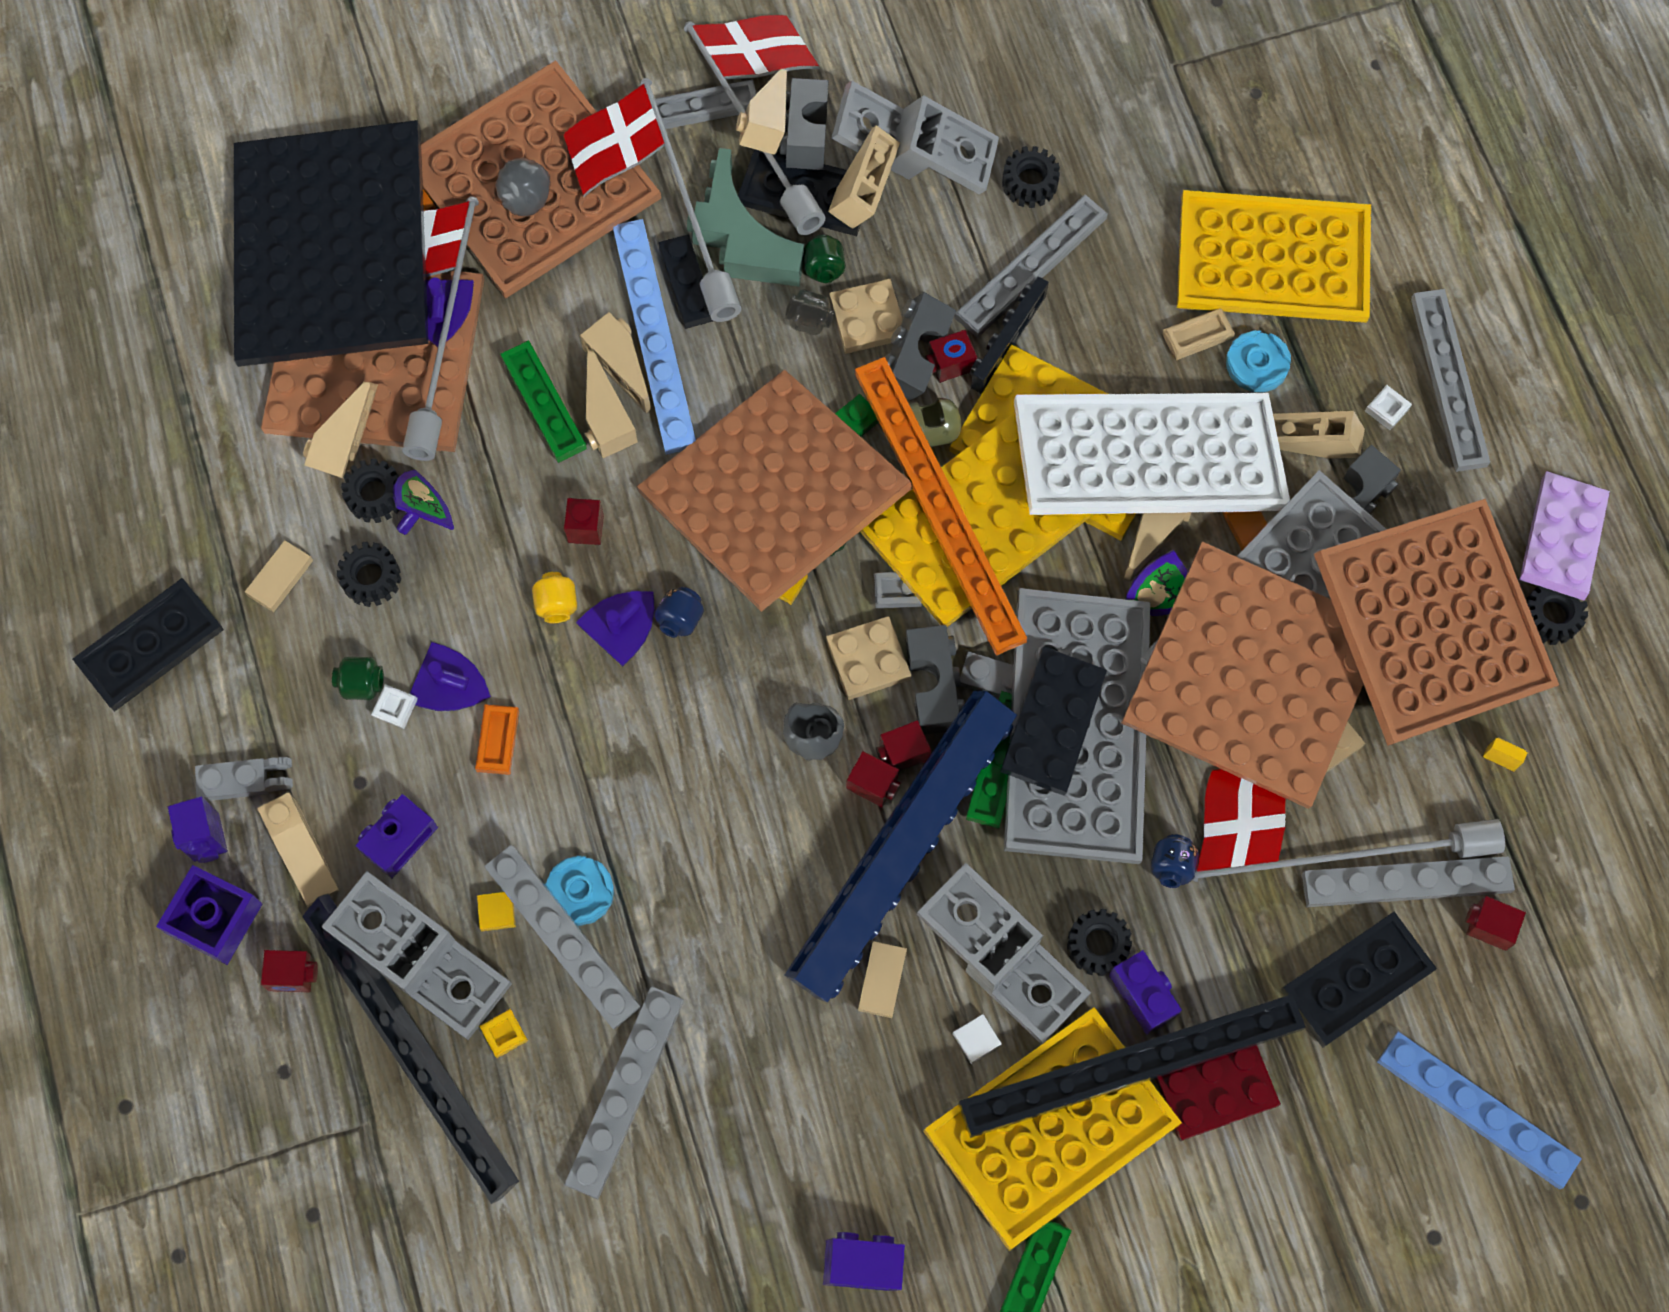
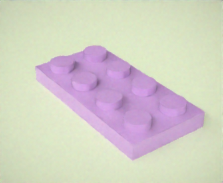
[1519,471,1610,600]

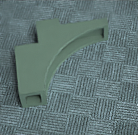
[687,148,804,287]

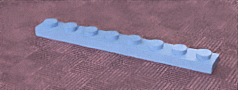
[613,219,696,455]

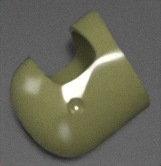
[909,398,961,447]

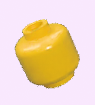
[532,572,577,623]

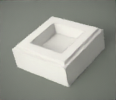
[1365,385,1412,430]
[371,684,418,729]
[953,1014,1002,1064]

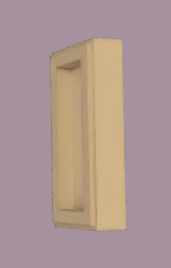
[1162,308,1235,360]
[245,540,313,613]
[858,941,907,1018]

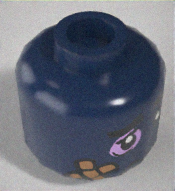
[655,587,704,638]
[1151,834,1199,888]

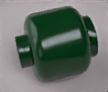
[803,235,846,283]
[332,656,384,700]

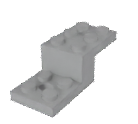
[831,81,999,195]
[917,863,1091,1044]
[322,871,512,1040]

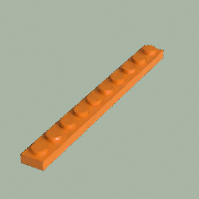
[855,357,1027,656]

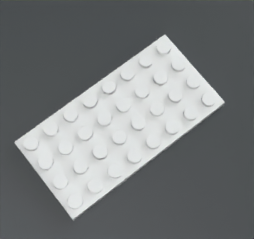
[1014,393,1290,515]

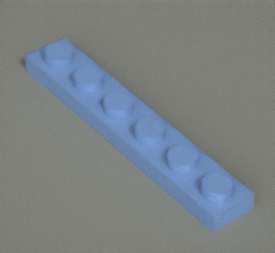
[1377,1031,1582,1189]

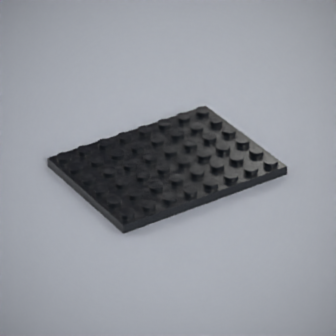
[234,120,429,367]

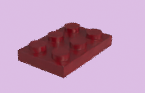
[1155,1045,1281,1142]

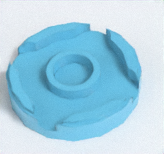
[1226,330,1291,393]
[545,856,614,926]

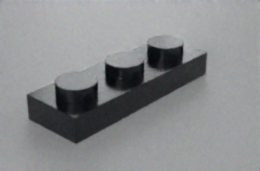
[659,234,713,329]

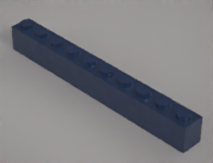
[784,691,1017,1003]

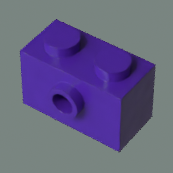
[355,794,438,879]
[167,796,228,863]
[1109,950,1182,1035]
[823,1232,905,1291]

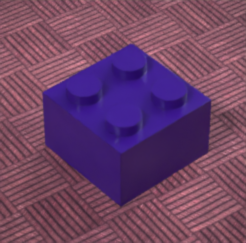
[156,865,263,965]

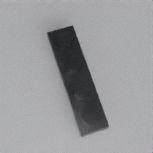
[970,276,1049,394]

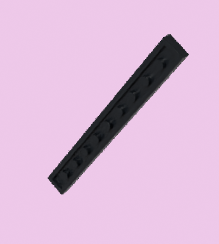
[302,894,519,1204]
[958,994,1306,1138]

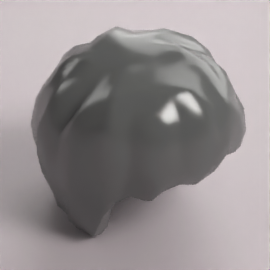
[495,157,551,216]
[783,702,844,761]

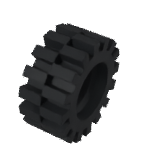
[1002,146,1060,208]
[341,459,400,523]
[337,542,401,607]
[1526,586,1588,645]
[1067,909,1132,976]

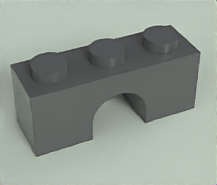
[780,78,829,170]
[885,292,956,401]
[1343,445,1401,515]
[905,625,964,734]

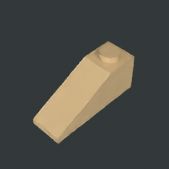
[736,69,787,155]
[828,125,900,229]
[580,312,651,413]
[584,351,638,459]
[303,382,378,478]
[1273,411,1365,459]
[1124,512,1192,580]
[257,792,340,907]

